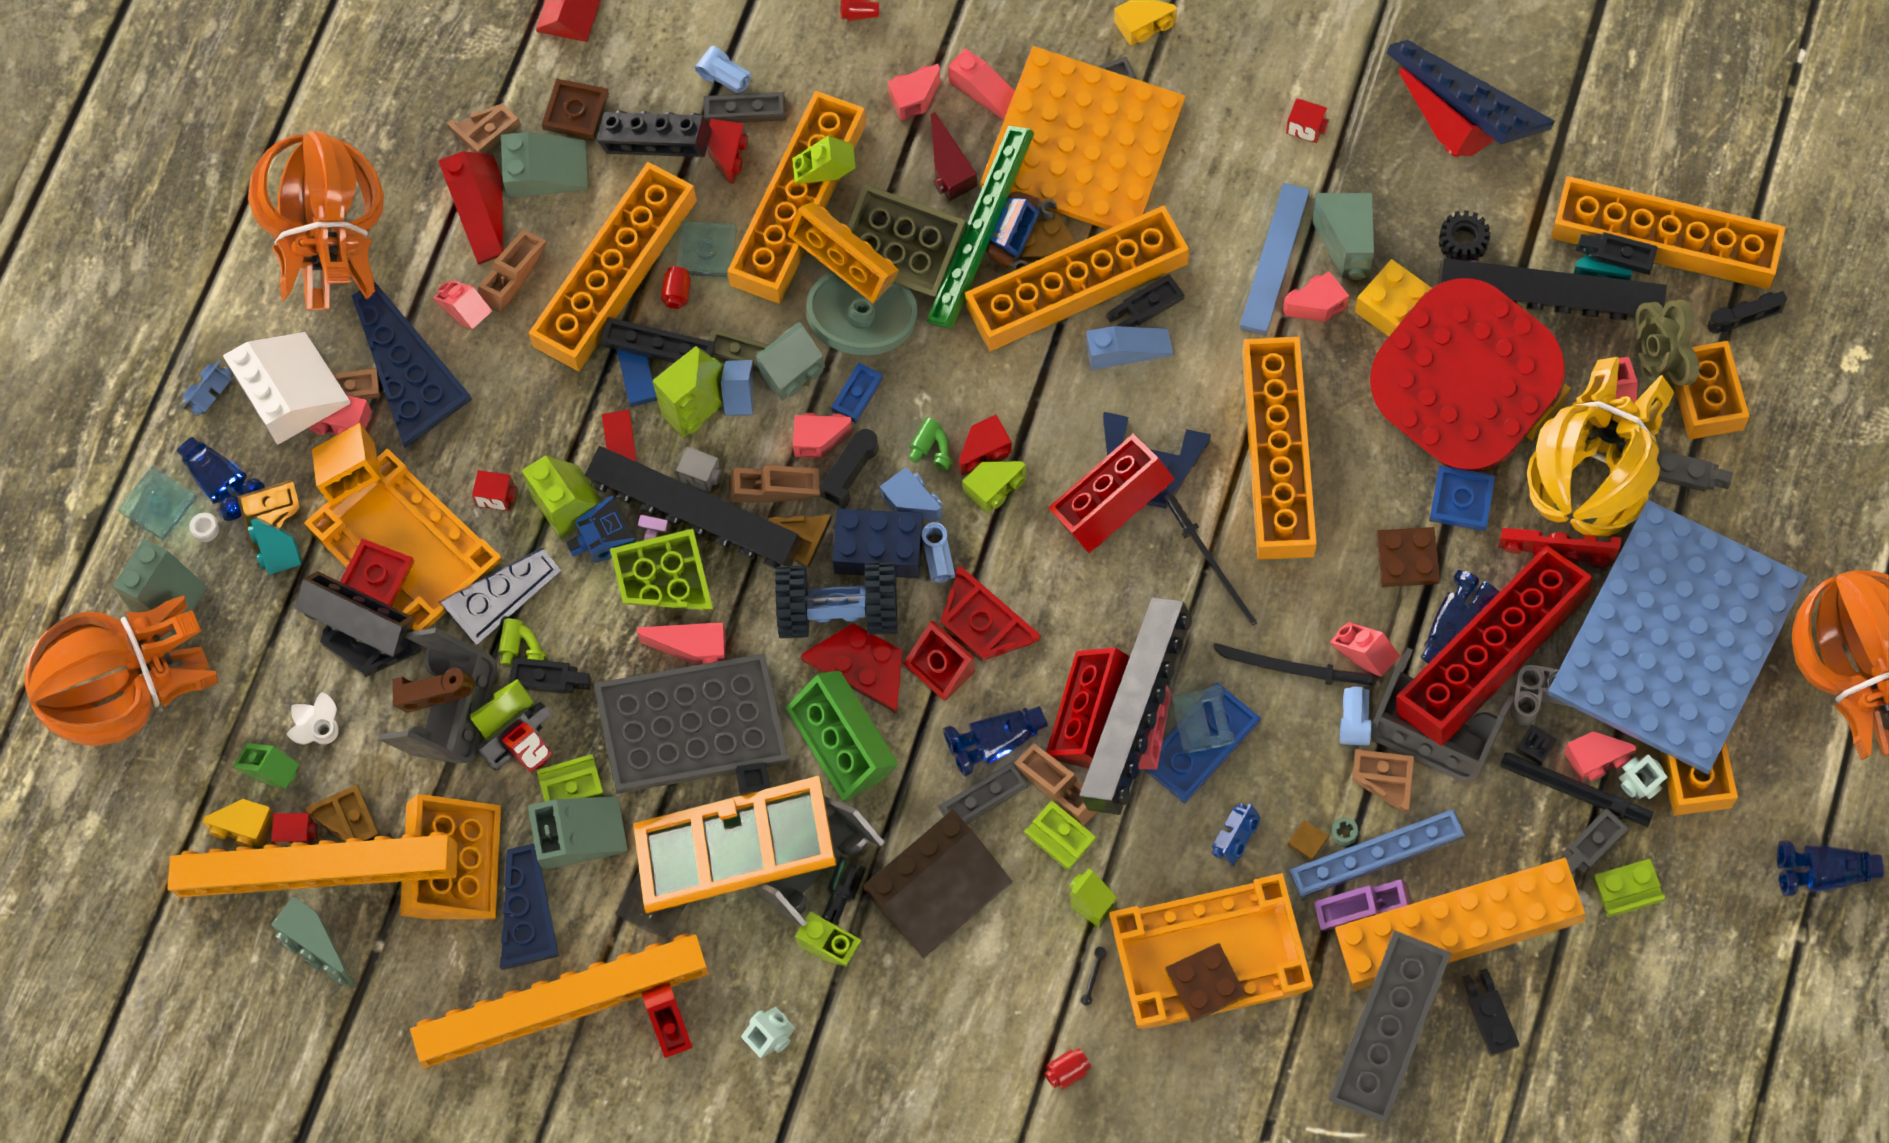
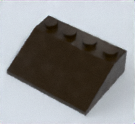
[863,809,1012,959]

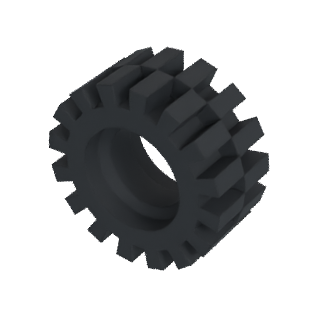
[1438,210,1491,262]

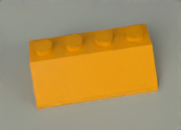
[788,202,899,304]

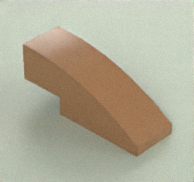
[478,229,546,313]
[729,465,820,503]
[1014,743,1097,826]

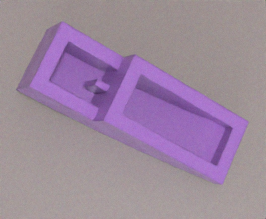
[1314,879,1413,931]

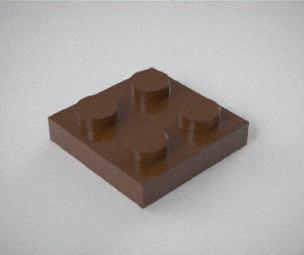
[542,78,609,140]
[1376,527,1440,587]
[1165,943,1246,1023]

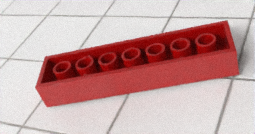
[1396,545,1592,747]

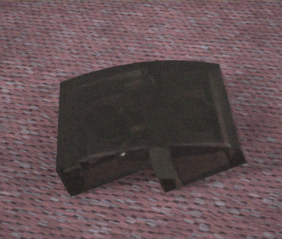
[615,867,695,939]

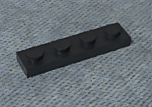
[600,317,715,363]

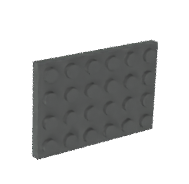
[594,654,788,794]

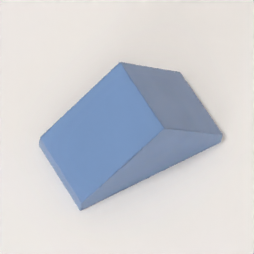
[721,360,754,416]

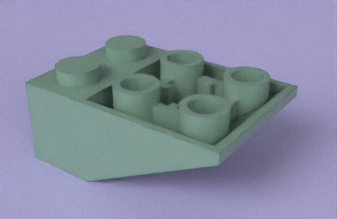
[528,796,628,871]
[271,896,356,988]

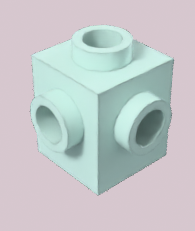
[1619,754,1668,800]
[741,1007,795,1058]

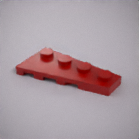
[1498,528,1621,568]

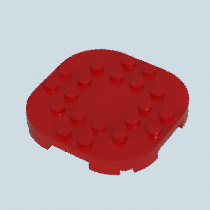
[1370,278,1566,471]

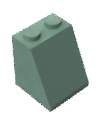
[1313,193,1374,280]
[113,539,208,634]

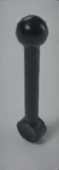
[1080,947,1106,1006]

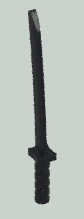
[1163,492,1257,626]
[1213,643,1373,686]

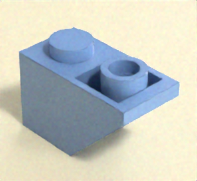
[880,467,943,521]

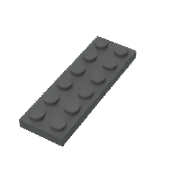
[1328,930,1451,1123]

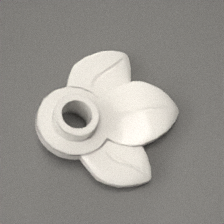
[287,692,339,745]

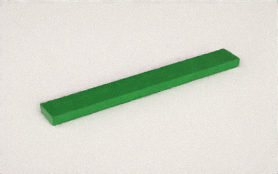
[926,126,1034,329]

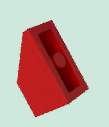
[641,982,693,1058]

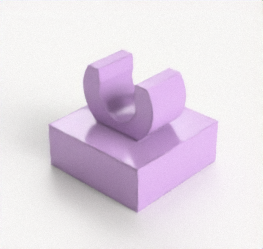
[638,515,672,540]

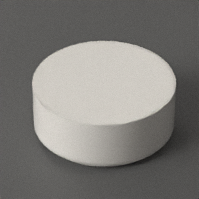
[189,513,220,542]

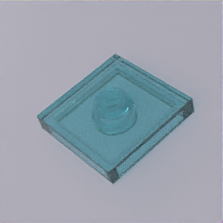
[677,221,737,277]
[117,466,198,541]

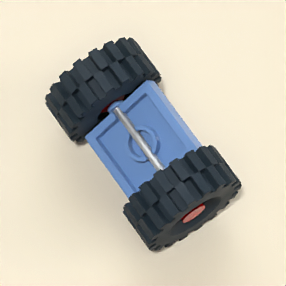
[775,561,898,639]

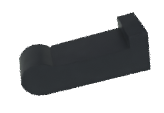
[819,429,879,509]

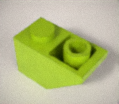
[792,135,856,184]
[962,461,1026,513]
[1069,868,1117,928]
[795,911,862,966]

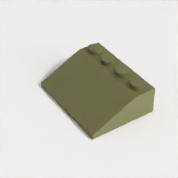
[848,184,967,298]

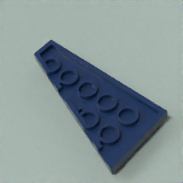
[1387,40,1555,145]
[352,280,472,448]

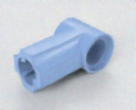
[695,46,752,94]
[922,522,955,583]
[1340,687,1371,746]

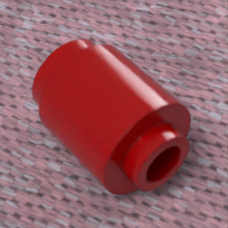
[661,266,691,309]
[1045,1048,1091,1091]

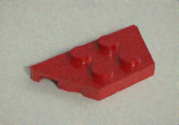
[940,566,1041,662]
[801,623,903,713]

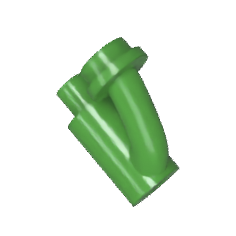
[908,417,954,471]

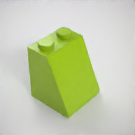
[522,455,603,539]

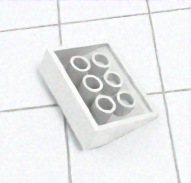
[223,332,351,445]

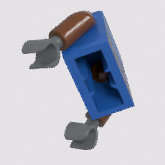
[985,191,1057,271]

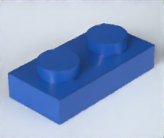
[831,362,883,424]

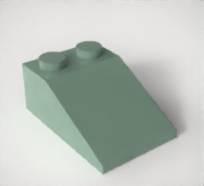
[501,132,589,198]

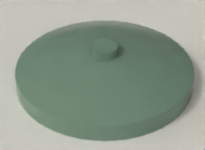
[806,271,917,355]

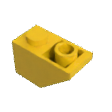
[1114,0,1177,46]
[203,799,273,848]

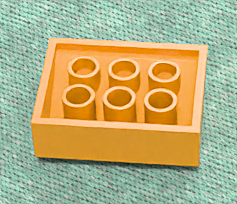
[400,794,501,919]

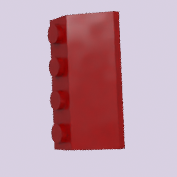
[1048,434,1175,553]
[1046,647,1130,769]

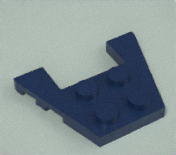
[1103,412,1211,509]

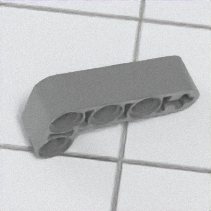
[1511,665,1571,726]

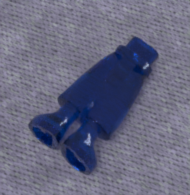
[177,437,265,521]
[1420,570,1500,664]
[943,706,1048,777]
[1776,840,1884,896]

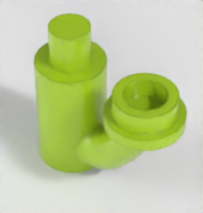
[498,619,547,667]

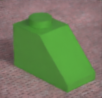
[233,743,299,789]

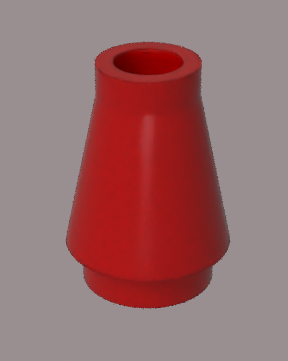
[840,0,879,22]

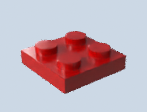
[340,538,415,607]

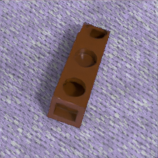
[392,668,475,713]

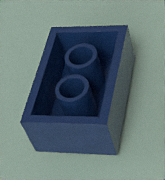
[833,508,924,578]

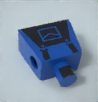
[566,495,636,563]

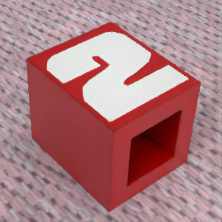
[1286,98,1330,143]
[472,470,517,511]
[502,722,552,773]
[271,813,318,847]

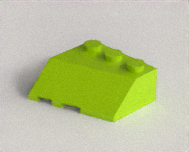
[652,346,724,438]
[610,529,713,610]

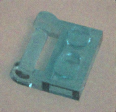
[1171,686,1235,754]

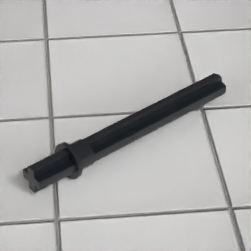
[1500,752,1654,828]

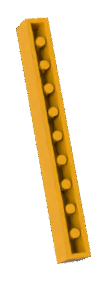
[167,832,458,898]
[410,934,709,1069]

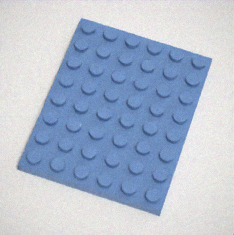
[1547,500,1807,774]

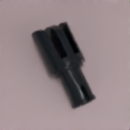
[821,856,867,925]

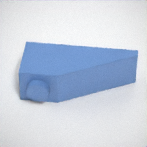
[1086,326,1173,370]

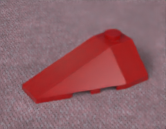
[1398,67,1494,158]
[438,151,504,265]

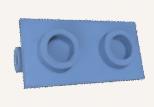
[182,360,233,416]

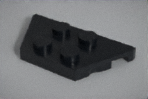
[320,625,422,677]

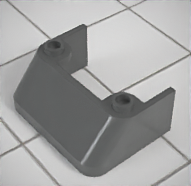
[378,628,497,764]
[1371,648,1515,782]
[744,796,885,927]

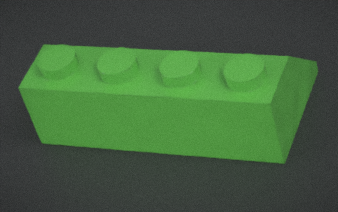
[785,670,899,802]

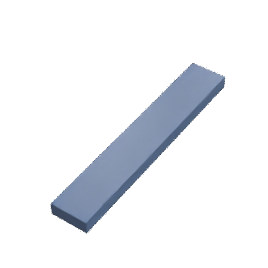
[1240,183,1310,336]
[1289,809,1465,899]

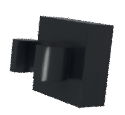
[1516,725,1557,766]
[736,762,771,796]

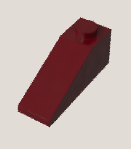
[931,112,978,201]

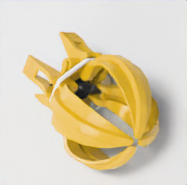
[1527,357,1674,538]

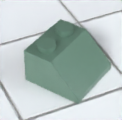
[756,322,825,401]

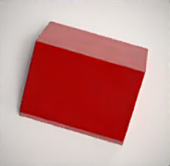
[536,0,601,42]
[903,621,975,701]

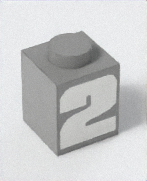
[676,447,722,493]

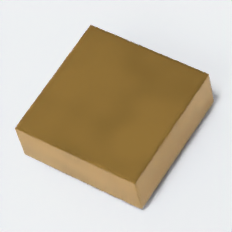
[1287,820,1329,861]

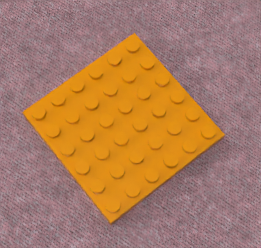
[980,46,1186,230]

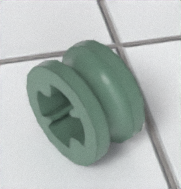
[1331,817,1358,846]

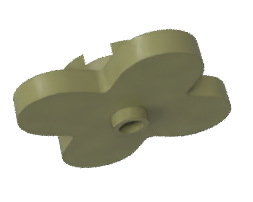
[1636,299,1699,386]

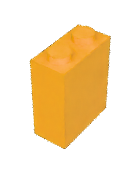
[312,423,380,505]

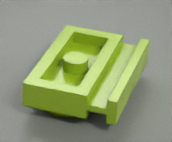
[536,754,604,802]
[1024,800,1096,871]
[1593,859,1665,918]

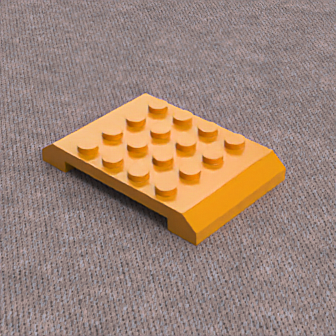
[304,448,503,632]
[1109,873,1313,1029]

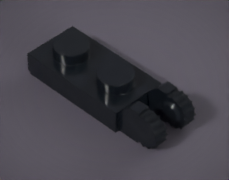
[1106,274,1184,327]
[1707,291,1787,334]
[1462,968,1520,1057]

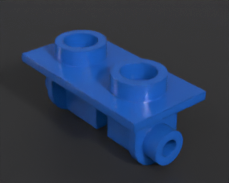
[1211,803,1261,867]

